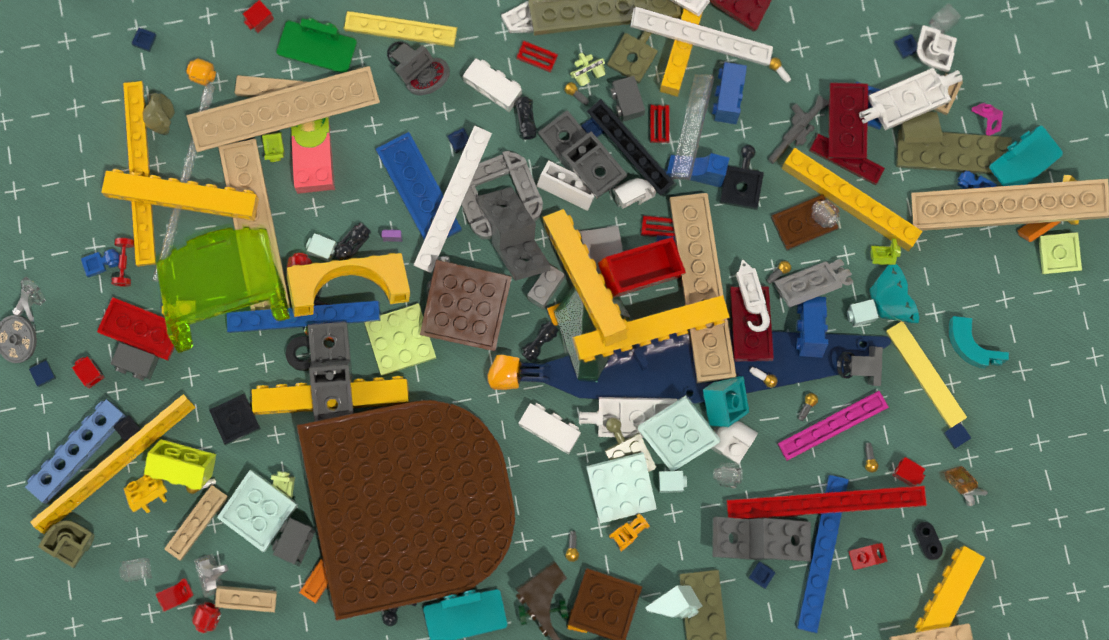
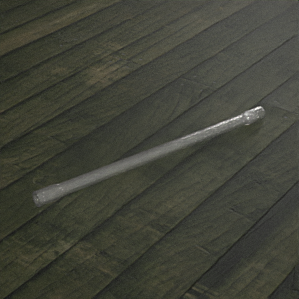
[152,84,216,284]

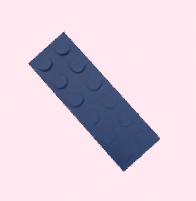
[376,132,462,240]

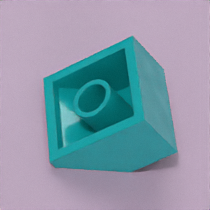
[703,376,749,427]

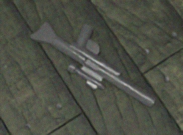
[768,95,829,164]

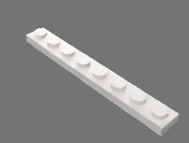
[630,7,773,66]
[414,126,492,273]

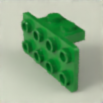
[276,18,357,73]

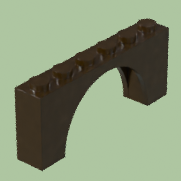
[515,561,567,640]

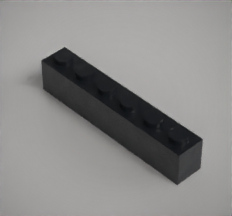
[587,99,678,197]

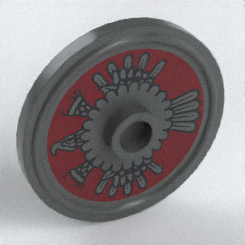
[406,58,450,95]

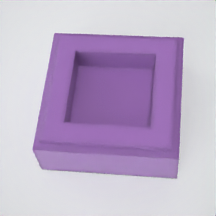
[382,230,402,242]

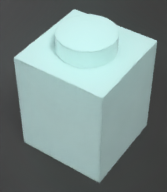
[306,233,337,262]
[847,300,878,327]
[658,471,687,493]

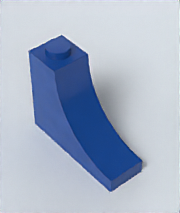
[667,153,729,188]

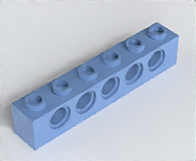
[25,399,127,504]

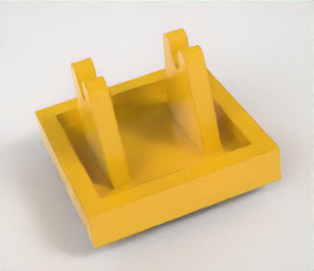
[124,474,167,513]

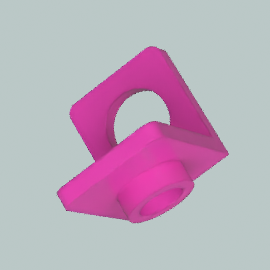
[971,103,1003,136]

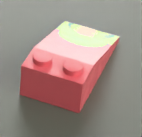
[291,117,335,194]

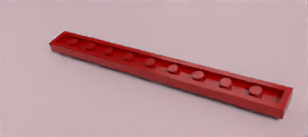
[727,486,927,519]

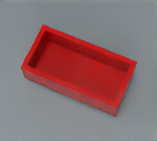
[598,237,686,298]

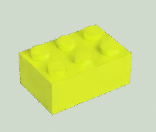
[144,439,216,490]

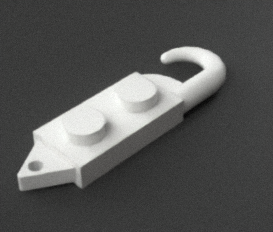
[736,260,770,332]

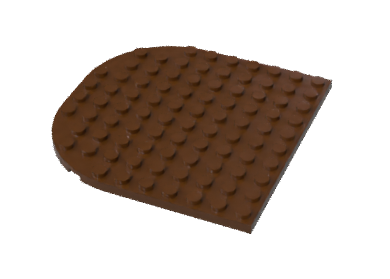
[297,400,515,621]

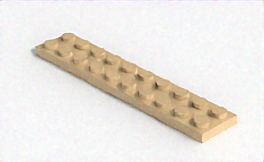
[186,66,380,152]
[219,139,291,311]
[911,179,1109,231]
[669,193,736,383]

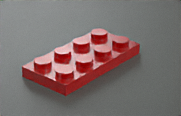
[97,297,184,361]

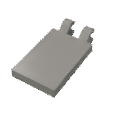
[581,226,624,297]
[774,259,853,307]

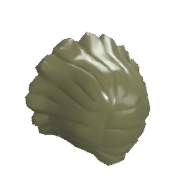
[143,93,175,135]

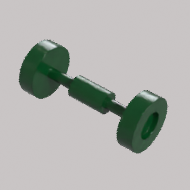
[518,598,568,626]

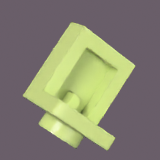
[271,471,295,499]

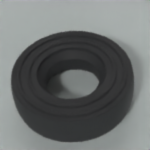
[286,336,311,371]

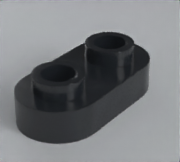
[914,522,943,560]

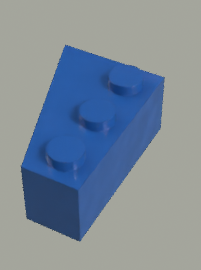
[712,62,747,124]
[796,296,828,358]

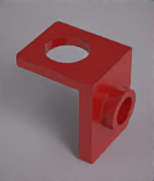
[849,543,887,570]
[156,578,194,612]

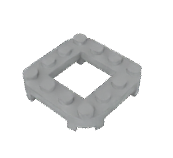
[462,151,543,239]

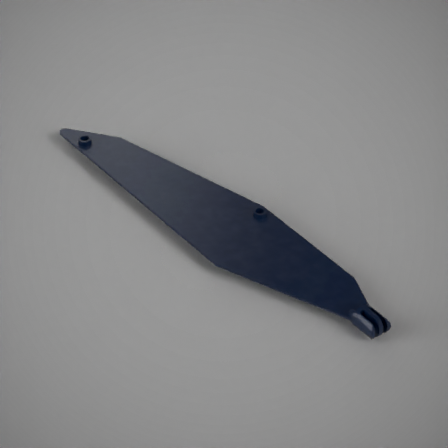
[520,329,891,404]

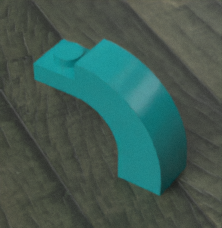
[949,316,1009,369]

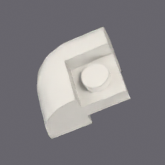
[917,25,957,72]
[612,178,656,209]
[711,421,758,464]

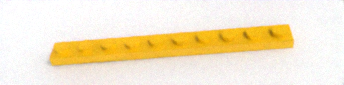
[123,81,156,267]
[31,394,196,535]

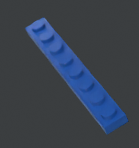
[227,301,381,333]
[797,475,849,633]

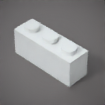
[463,58,522,112]
[537,160,595,211]
[519,403,581,455]

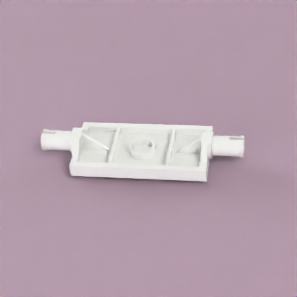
[859,68,962,130]
[579,397,677,438]

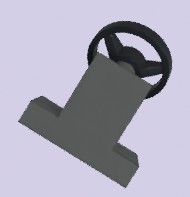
[387,41,434,85]
[837,346,883,386]

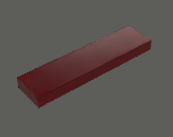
[809,133,885,186]

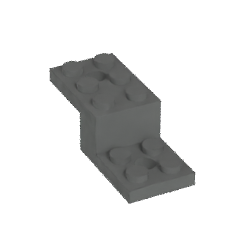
[538,110,627,199]
[477,187,551,281]
[308,321,354,421]
[713,517,811,562]

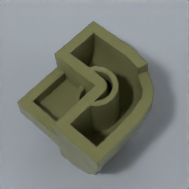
[38,521,95,568]

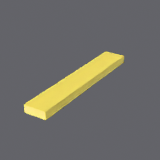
[344,11,457,47]
[886,322,967,428]

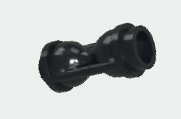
[514,96,538,140]
[333,222,371,261]
[521,321,559,361]

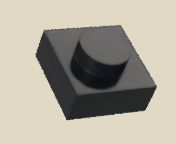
[114,415,141,442]

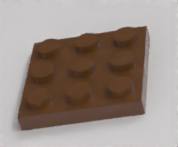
[568,568,642,640]

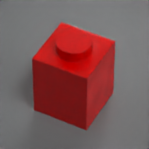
[243,0,274,33]
[72,356,105,389]
[892,457,925,487]

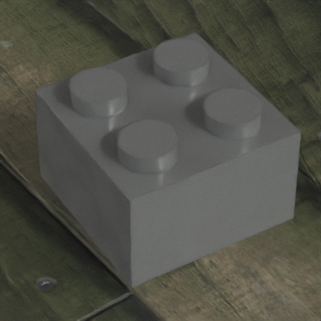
[272,518,316,567]

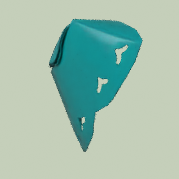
[869,264,919,323]

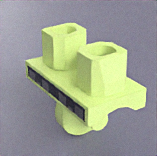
[570,53,606,86]

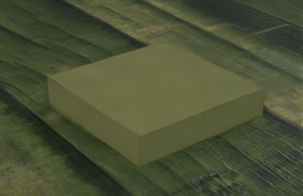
[900,112,943,143]

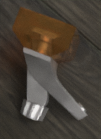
[944,466,988,506]

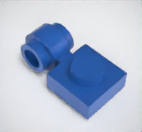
[958,171,997,189]
[81,249,119,278]

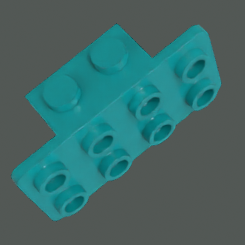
[989,126,1063,186]
[423,589,508,640]

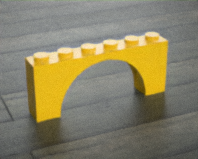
[287,253,410,317]

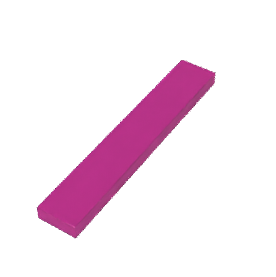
[777,391,889,461]

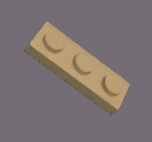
[215,586,277,612]

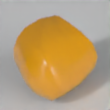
[487,355,521,390]

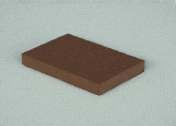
[771,194,839,251]

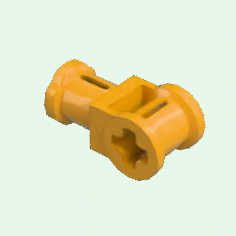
[609,513,650,552]

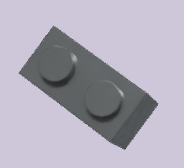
[610,76,645,122]
[111,342,159,381]

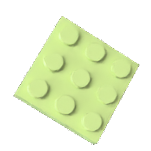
[364,303,436,376]

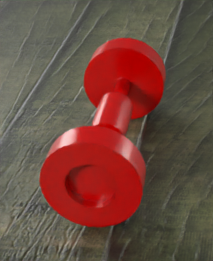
[111,238,134,287]

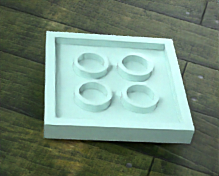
[638,396,720,471]
[586,452,657,523]
[217,470,298,552]

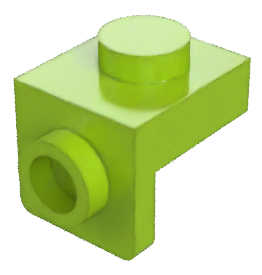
[262,132,285,162]
[870,239,901,265]

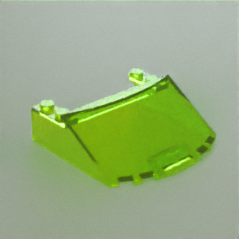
[156,226,290,354]

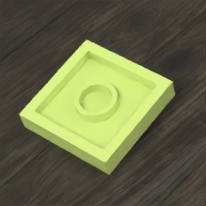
[1038,232,1082,274]

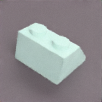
[645,586,702,618]

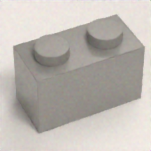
[527,266,565,310]

